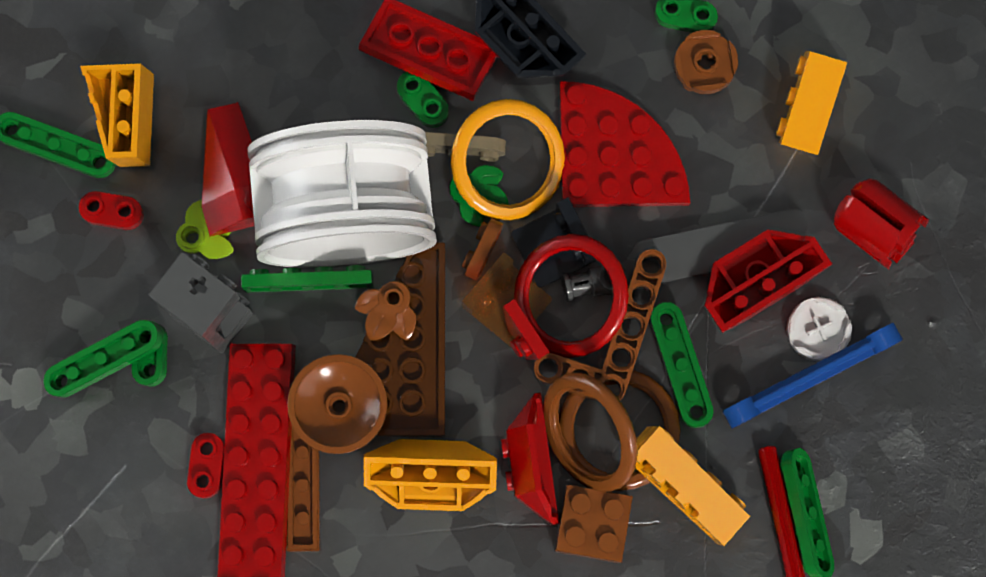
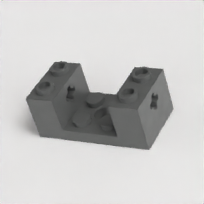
[148,252,253,354]

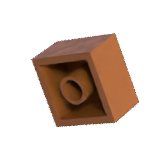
[555,485,633,564]

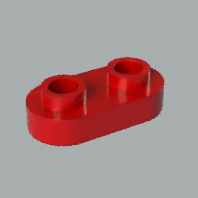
[78,191,144,230]
[187,433,224,499]

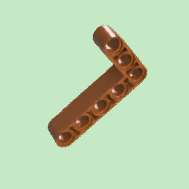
[534,249,667,402]

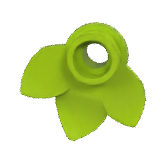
[176,199,234,260]

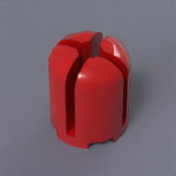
[834,178,929,270]

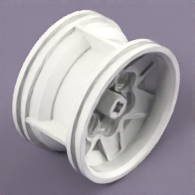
[248,120,437,268]

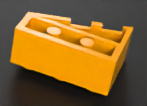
[80,63,154,167]

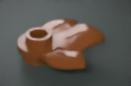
[355,281,416,340]

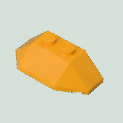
[364,439,497,511]

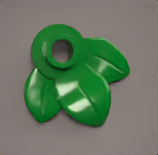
[449,165,509,227]

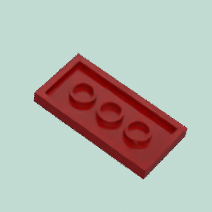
[359,0,497,101]

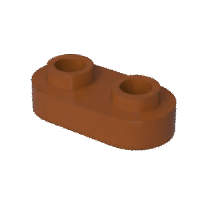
[462,218,504,281]

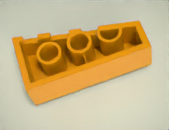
[635,426,750,546]

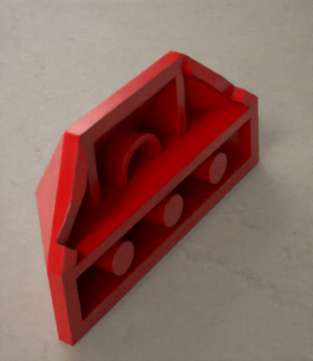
[704,229,832,333]
[501,393,559,526]

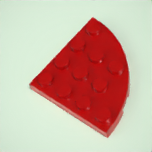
[560,81,691,207]

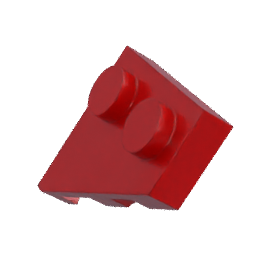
[503,299,549,360]

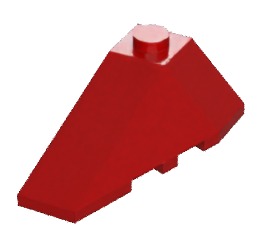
[201,102,254,237]

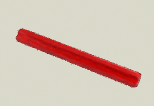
[758,445,805,577]

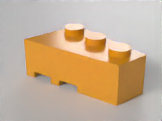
[776,51,847,155]

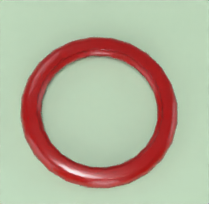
[514,234,629,358]

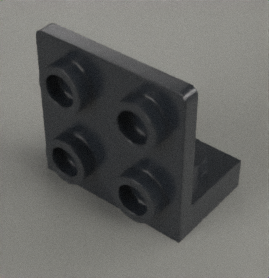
[511,197,596,288]

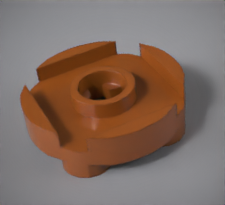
[674,30,738,94]

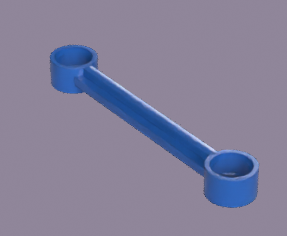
[722,323,903,429]

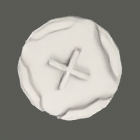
[786,297,852,362]

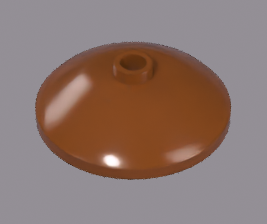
[288,354,387,454]

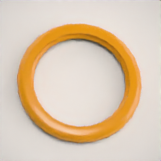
[451,99,565,221]

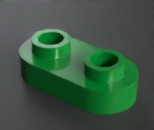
[655,0,718,33]
[397,72,449,128]
[132,321,168,387]

